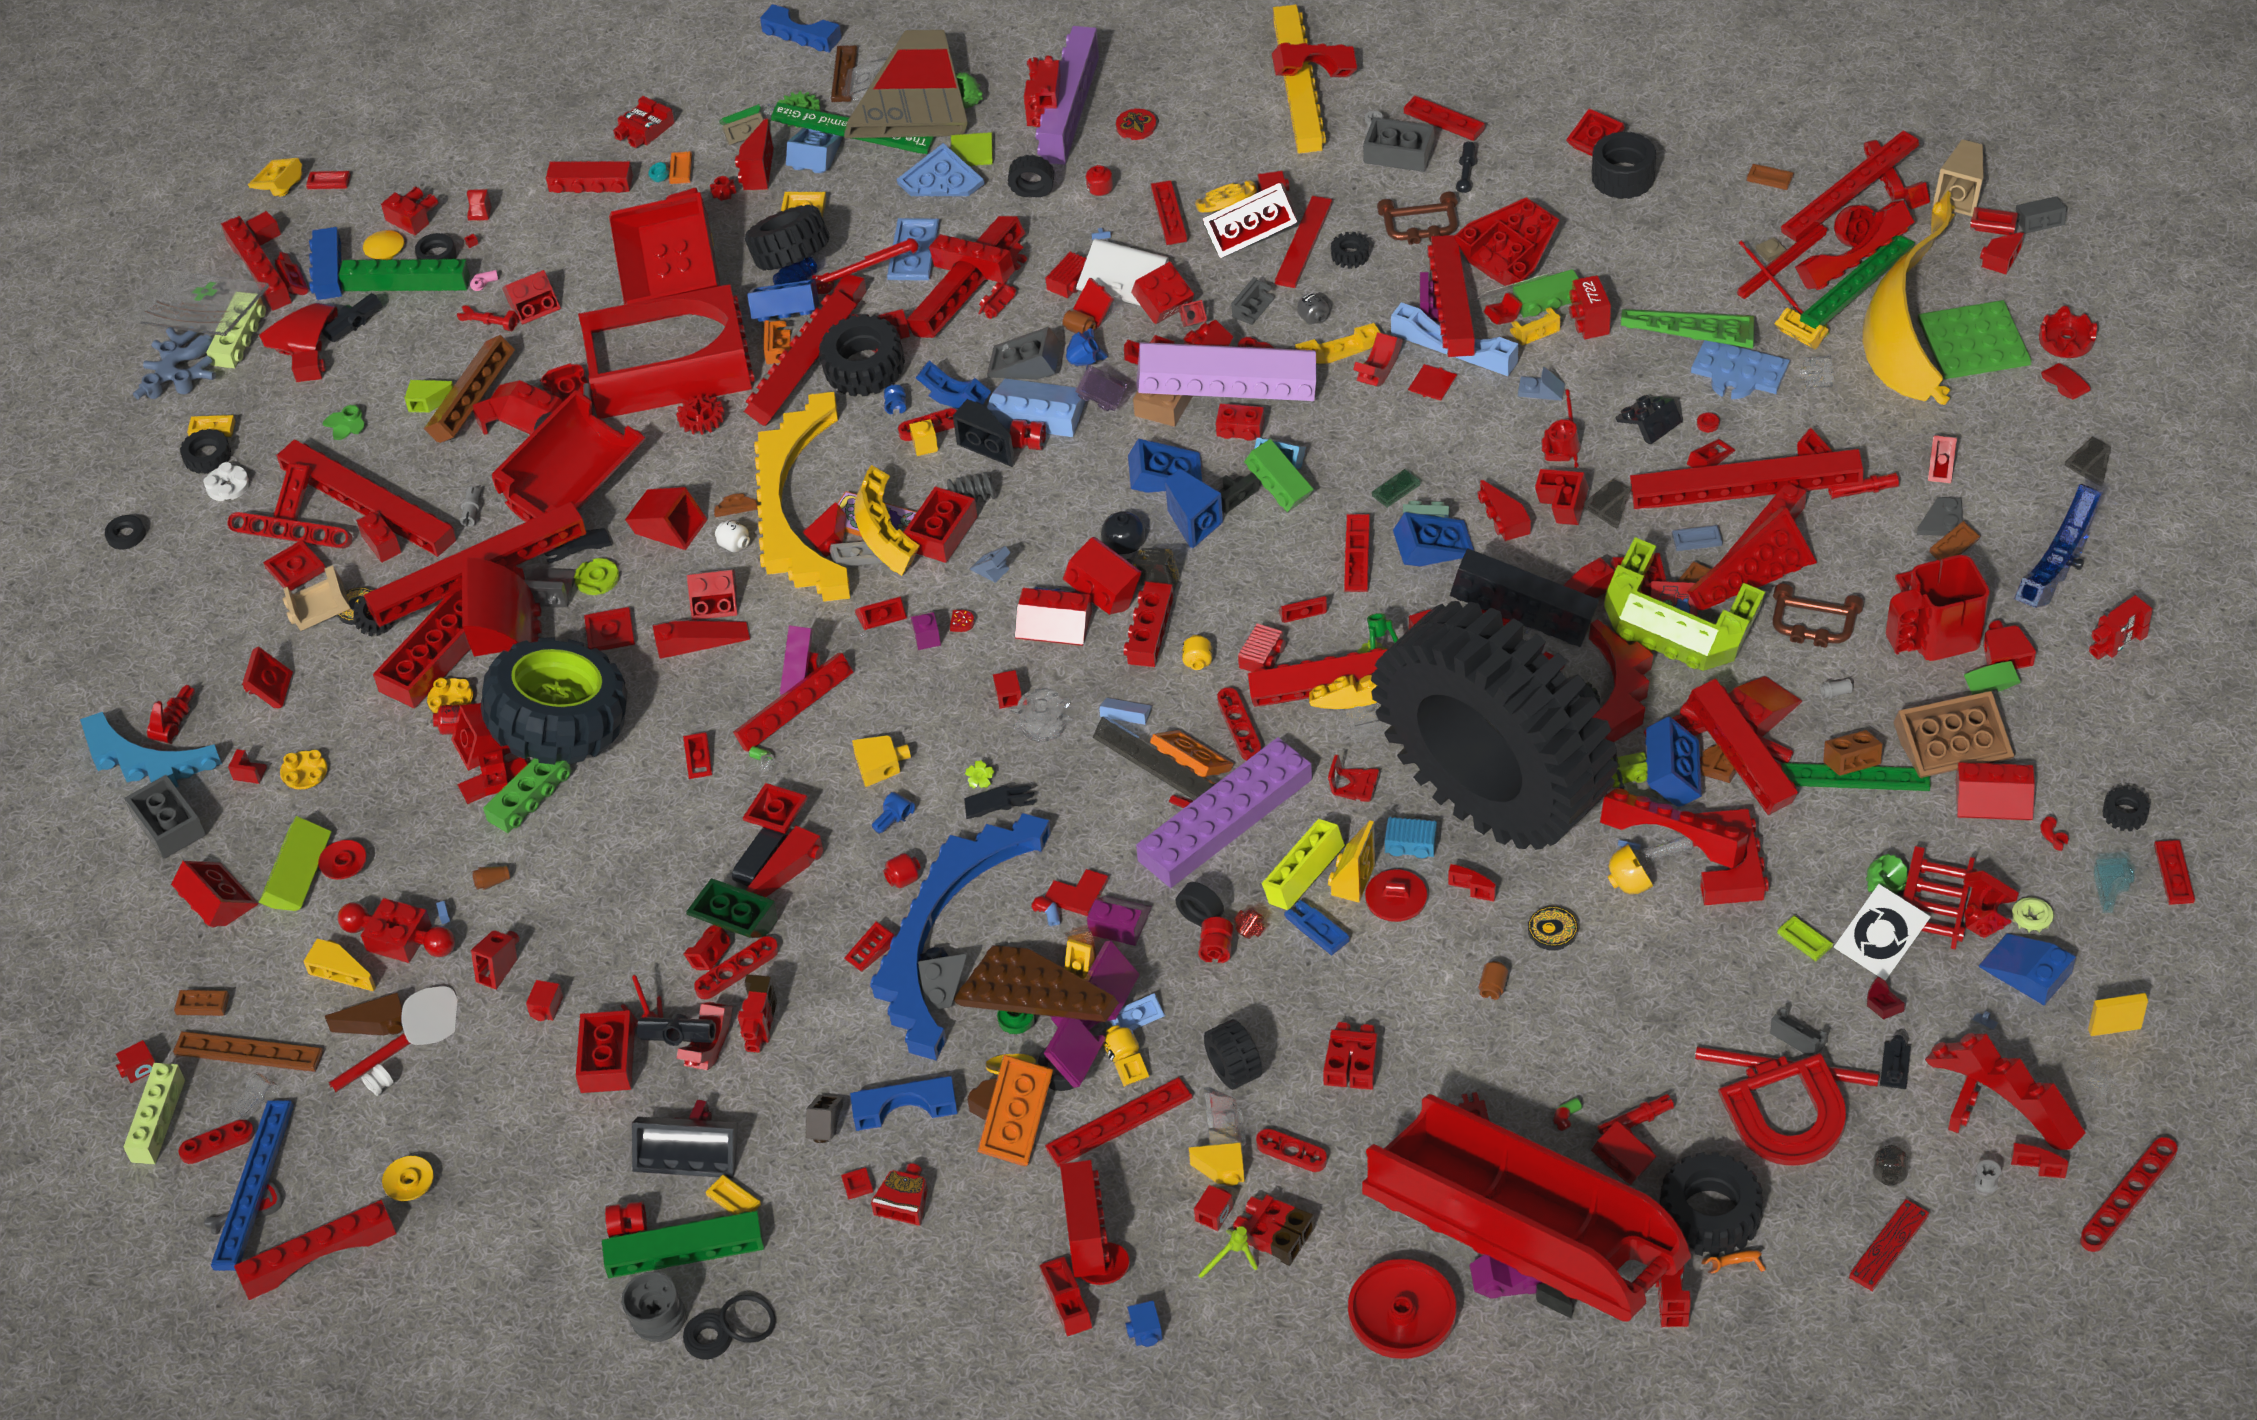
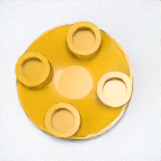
[363,230,404,260]
[427,678,473,713]
[280,750,327,790]

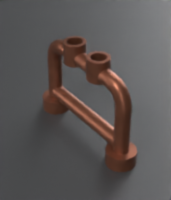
[1377,191,1458,245]
[1772,584,1864,648]

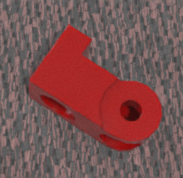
[683,925,731,971]

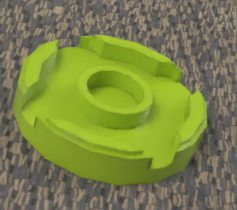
[574,558,620,595]

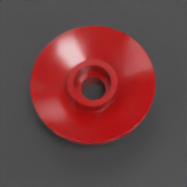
[318,840,367,880]
[1081,1242,1130,1285]

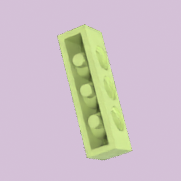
[206,294,266,368]
[124,1063,185,1164]

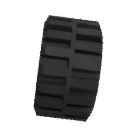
[1204,1019,1262,1090]

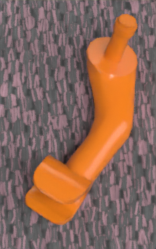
[1702,1250,1766,1273]

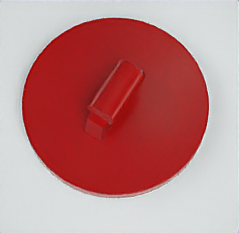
[1365,869,1427,922]

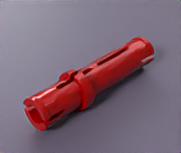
[1828,473,1899,500]
[1597,1093,1674,1134]

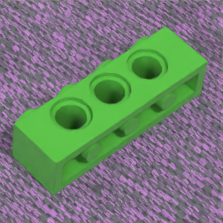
[483,758,572,833]

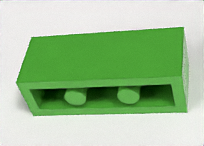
[1513,269,1579,318]
[1244,439,1314,512]

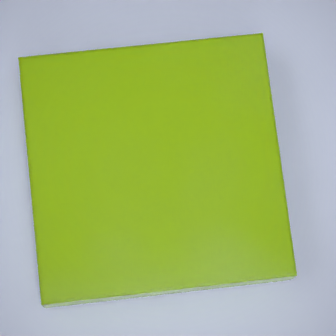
[951,132,993,166]

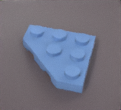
[896,143,984,196]

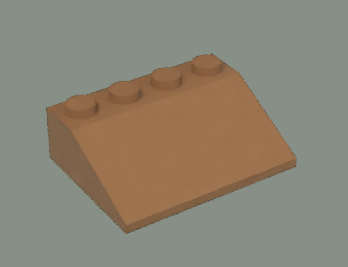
[1893,691,2014,778]

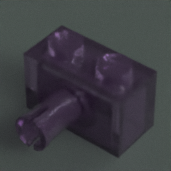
[1075,364,1127,411]

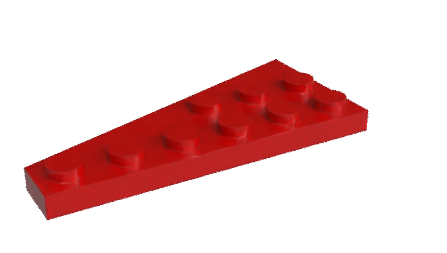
[1687,507,1817,610]

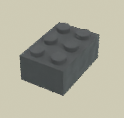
[1363,117,1434,172]
[124,775,206,859]

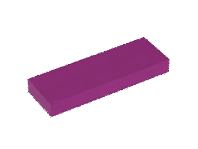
[779,625,813,695]

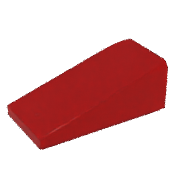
[1687,439,1735,468]
[683,732,712,779]

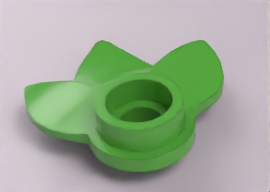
[322,405,364,440]

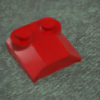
[1566,108,1625,156]

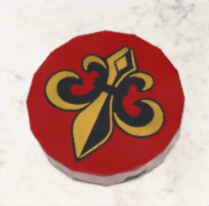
[1115,108,1157,140]

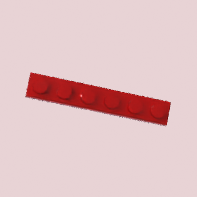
[733,653,853,752]

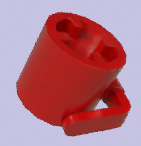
[1541,419,1581,461]

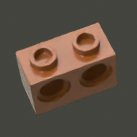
[1823,730,1882,776]

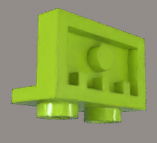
[1611,752,1648,788]

